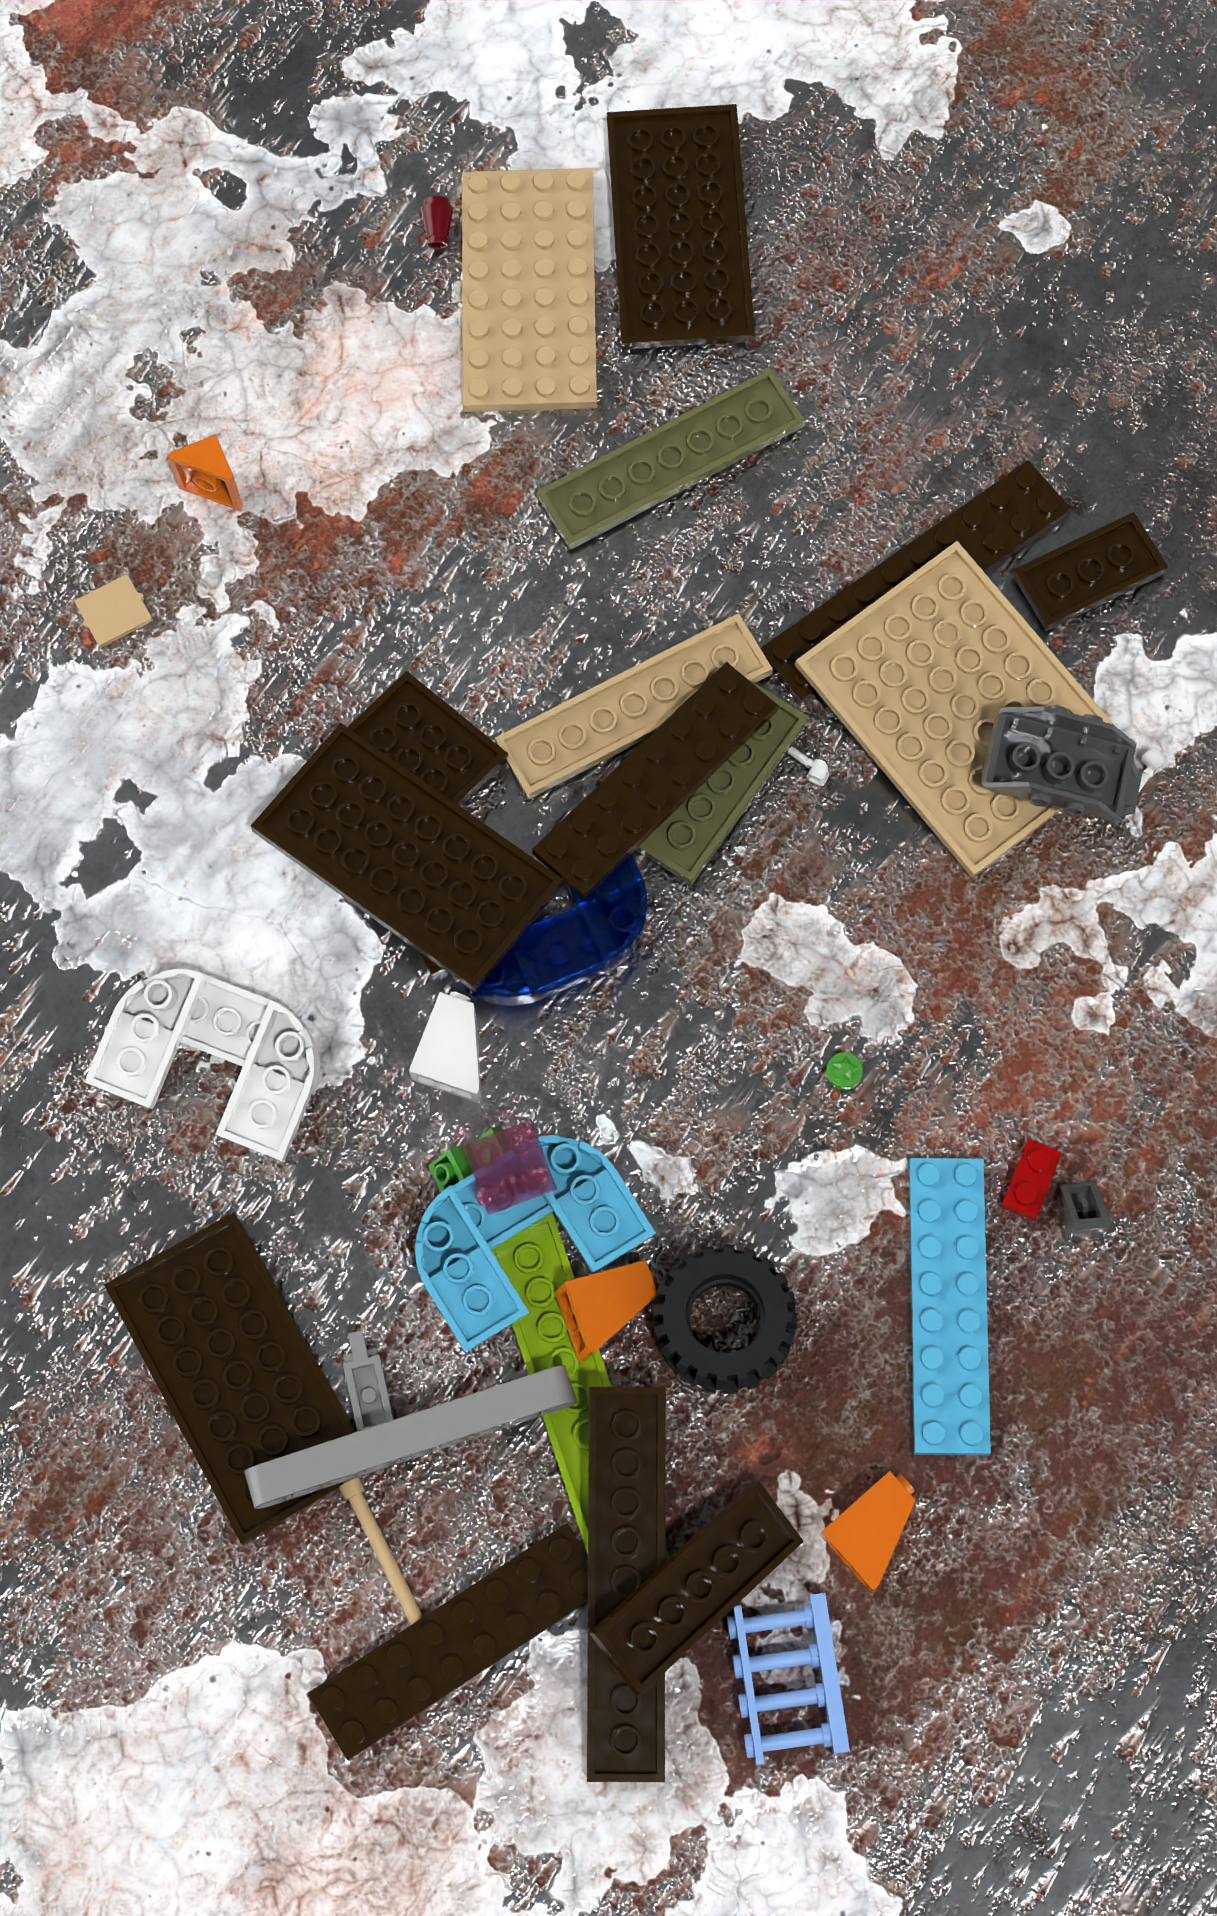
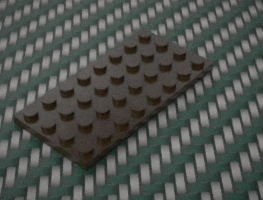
[607,104,755,350]
[251,723,564,992]
[104,1212,367,1546]

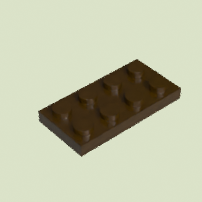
[1012,512,1168,631]

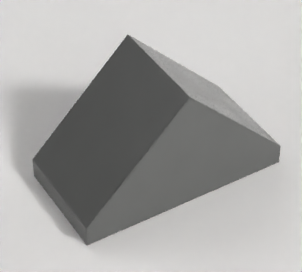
[1060,1181,1110,1241]

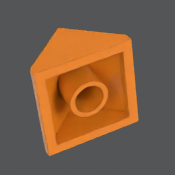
[168,434,243,511]

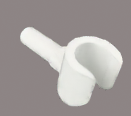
[787,746,829,787]
[1139,747,1165,792]

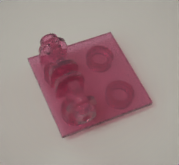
[463,1119,557,1215]

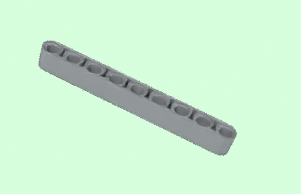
[244,1365,577,1509]

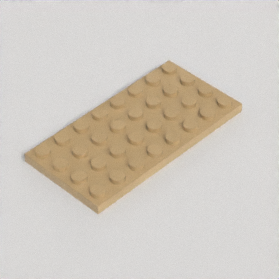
[462,168,597,412]

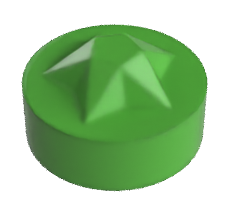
[826,1052,863,1091]

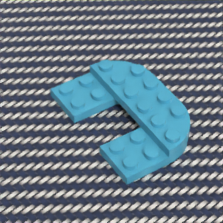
[415,1135,656,1353]

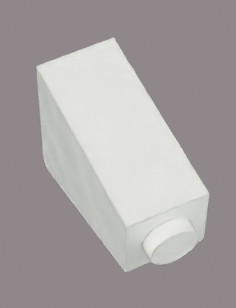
[409,992,482,1103]

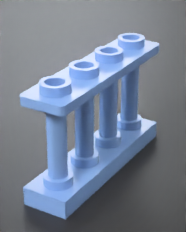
[727,1593,850,1766]

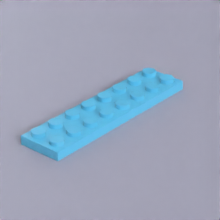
[909,1158,991,1456]

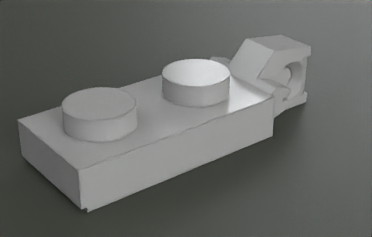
[343,1330,394,1432]

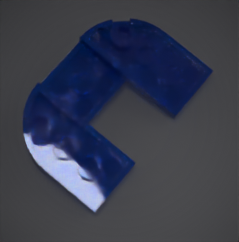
[450,854,648,1006]

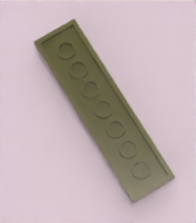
[536,368,805,550]

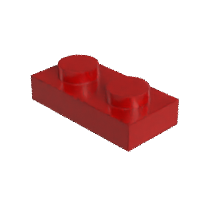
[1000,1139,1062,1221]

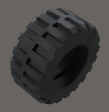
[654,1244,797,1394]

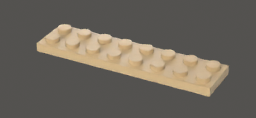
[495,613,773,800]

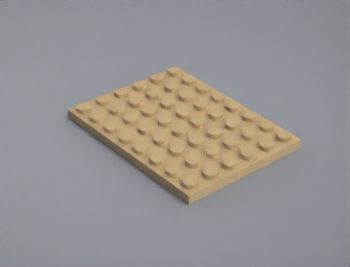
[795,541,1136,879]

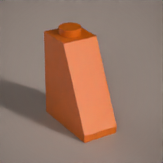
[555,1260,658,1362]
[820,1471,915,1594]

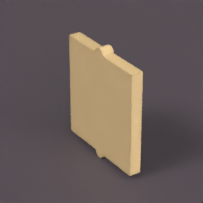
[74,574,153,648]

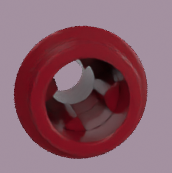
[421,196,453,249]

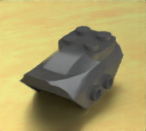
[982,705,1142,823]

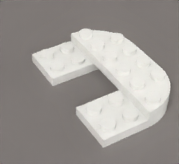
[84,969,320,1162]

